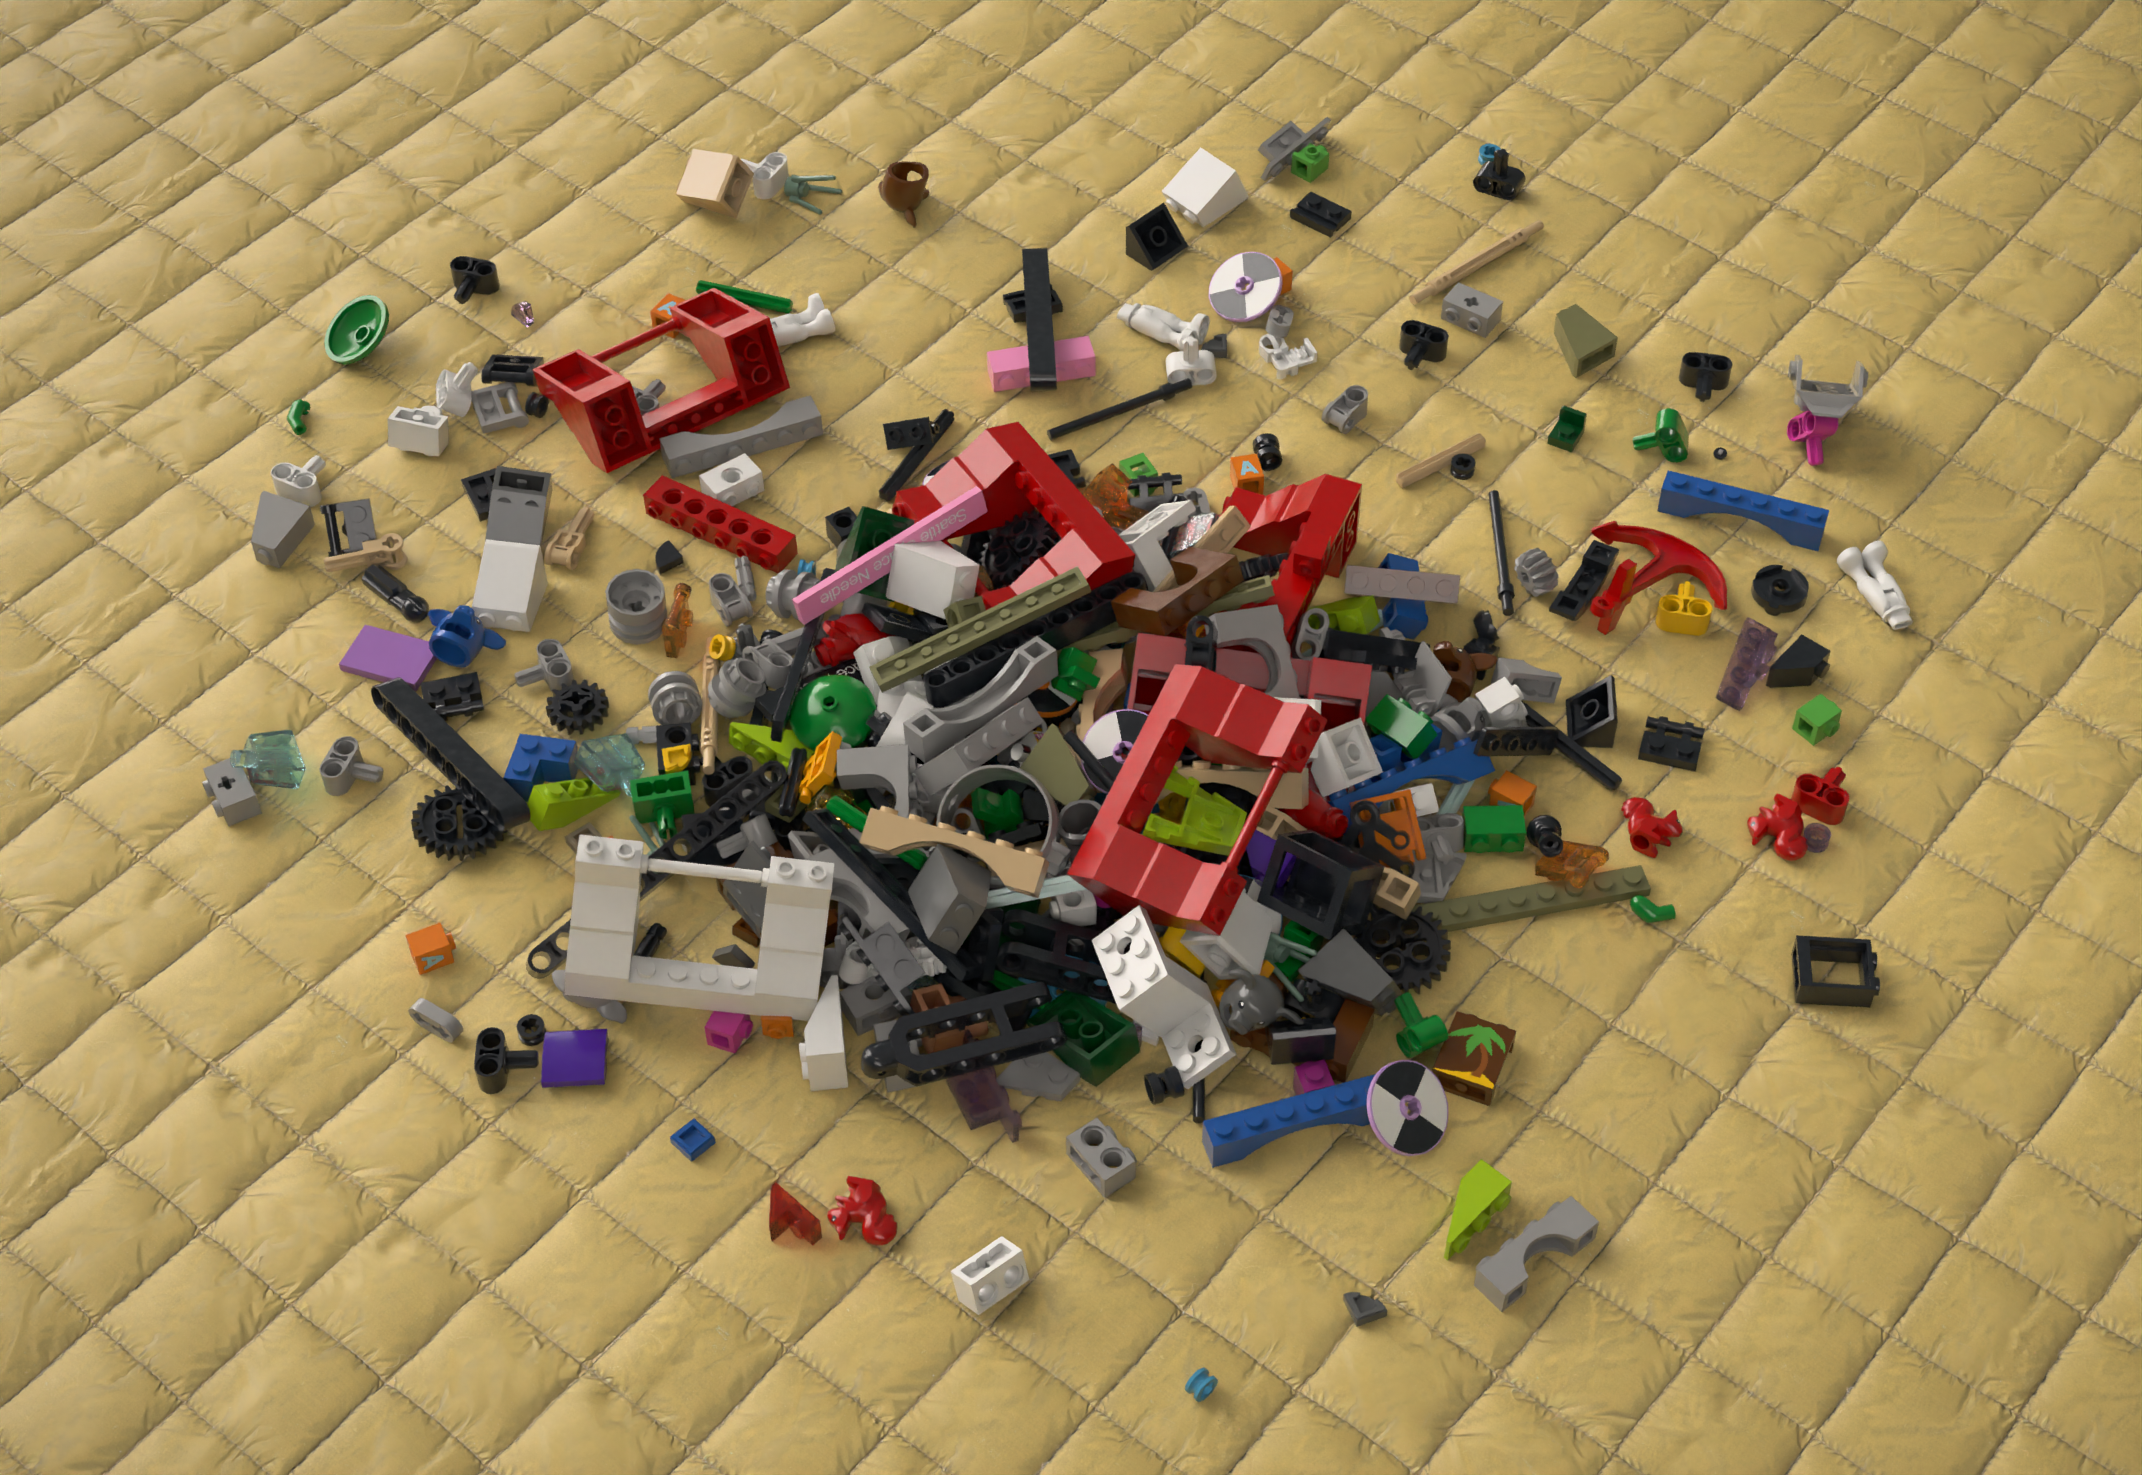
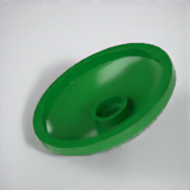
[324,295,389,364]
[790,674,877,751]

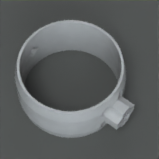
[937,765,1072,889]

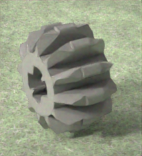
[1514,548,1559,597]

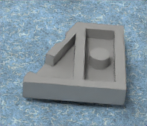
[1408,849,1467,904]
[993,1052,1080,1101]

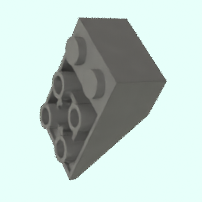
[485,466,553,547]
[723,840,771,939]

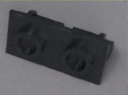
[883,417,940,450]

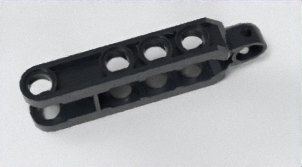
[996,909,1132,1004]
[861,982,1068,1087]

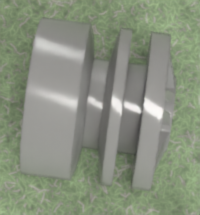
[605,569,668,645]

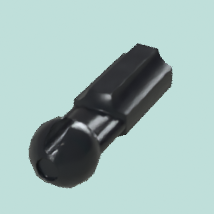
[362,564,429,623]

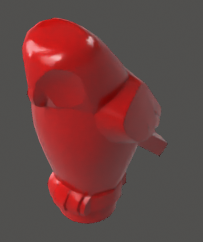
[814,613,893,667]
[1279,788,1348,839]

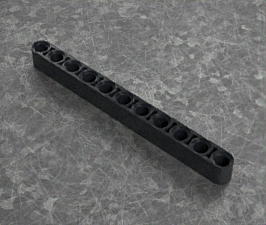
[526,760,787,979]

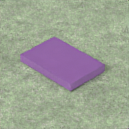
[339,625,437,691]

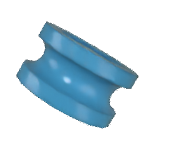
[1478,144,1501,165]
[797,559,816,576]
[1185,1367,1218,1402]

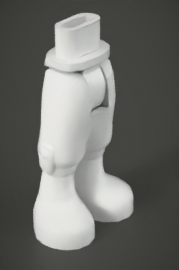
[770,293,835,347]
[1117,303,1210,351]
[1837,540,1913,630]

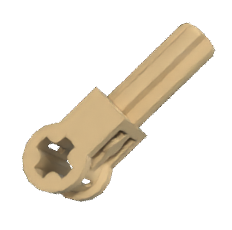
[545,506,594,570]
[324,533,407,572]

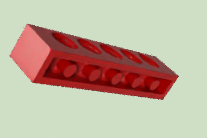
[643,475,798,574]

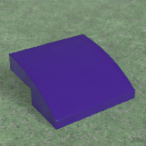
[541,1029,609,1088]

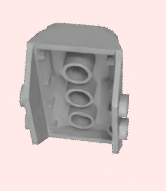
[1788,355,1868,418]

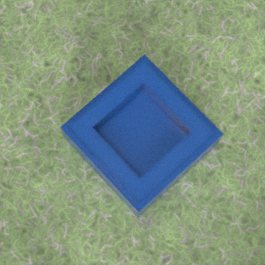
[670,1118,716,1162]

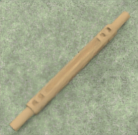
[1409,220,1544,305]
[700,636,720,775]

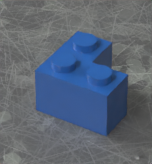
[503,734,580,802]

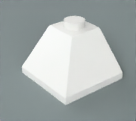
[853,636,923,705]
[1311,718,1383,797]

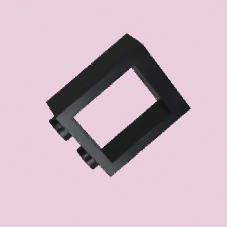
[1791,935,1880,1008]

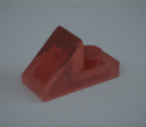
[769,1182,822,1246]

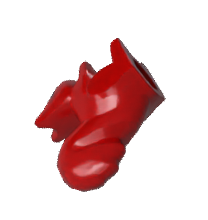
[1747,793,1808,861]
[1621,797,1683,858]
[827,1176,897,1246]

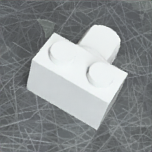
[388,406,448,457]

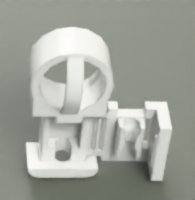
[1259,334,1317,379]

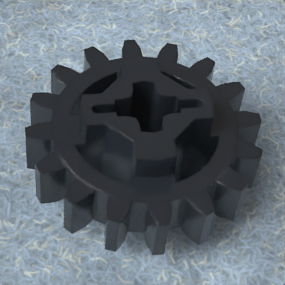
[546,679,609,735]

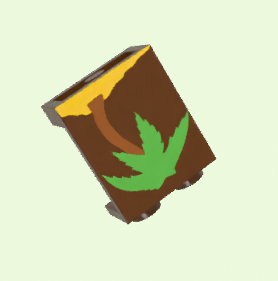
[1432,1011,1516,1106]

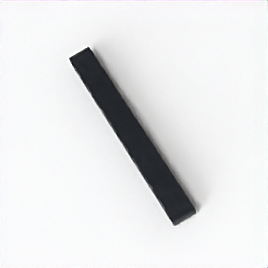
[1022,248,1057,392]
[923,572,1146,708]
[371,677,531,831]

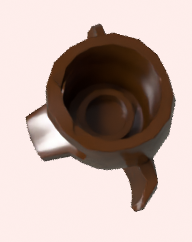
[878,161,929,228]
[1433,641,1497,702]

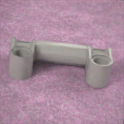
[742,614,848,689]

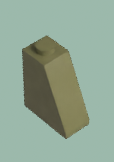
[1554,304,1618,378]
[1020,723,1097,807]

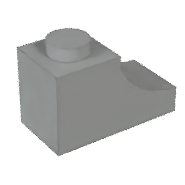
[1491,657,1562,703]

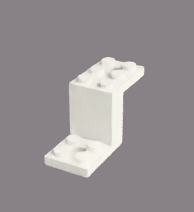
[1110,500,1196,645]
[1092,905,1237,1089]

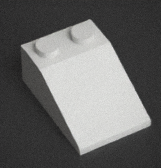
[799,975,848,1091]

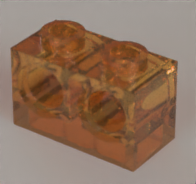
[1082,463,1132,518]

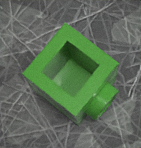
[1792,694,1842,746]

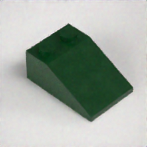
[835,506,915,602]
[1027,990,1141,1087]

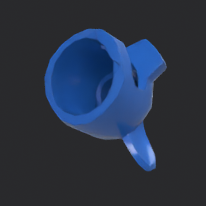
[428,605,506,668]

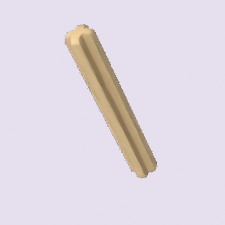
[1396,433,1486,488]

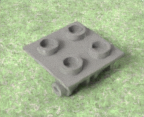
[1393,641,1452,718]

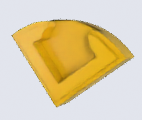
[661,744,692,774]

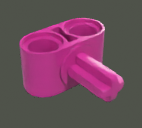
[1787,411,1838,466]

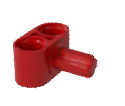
[1791,767,1850,825]

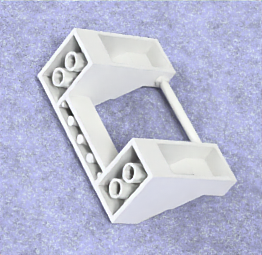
[564,835,834,1021]

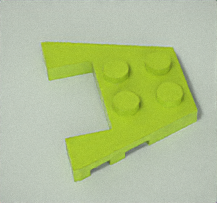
[1142,766,1247,856]

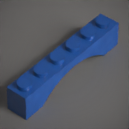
[1657,470,1829,551]
[1328,737,1495,835]
[1202,1074,1376,1168]

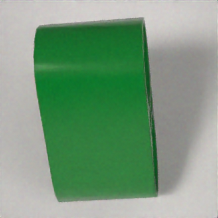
[1633,408,1689,463]
[1394,992,1448,1058]

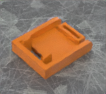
[1350,789,1426,868]

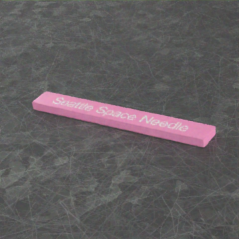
[792,486,988,625]

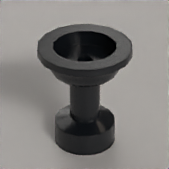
[1526,815,1563,857]

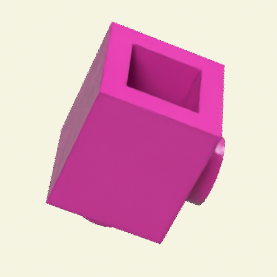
[704,1011,753,1054]

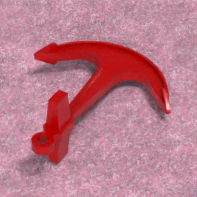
[1590,521,1727,635]

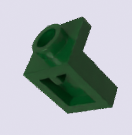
[1547,406,1587,452]

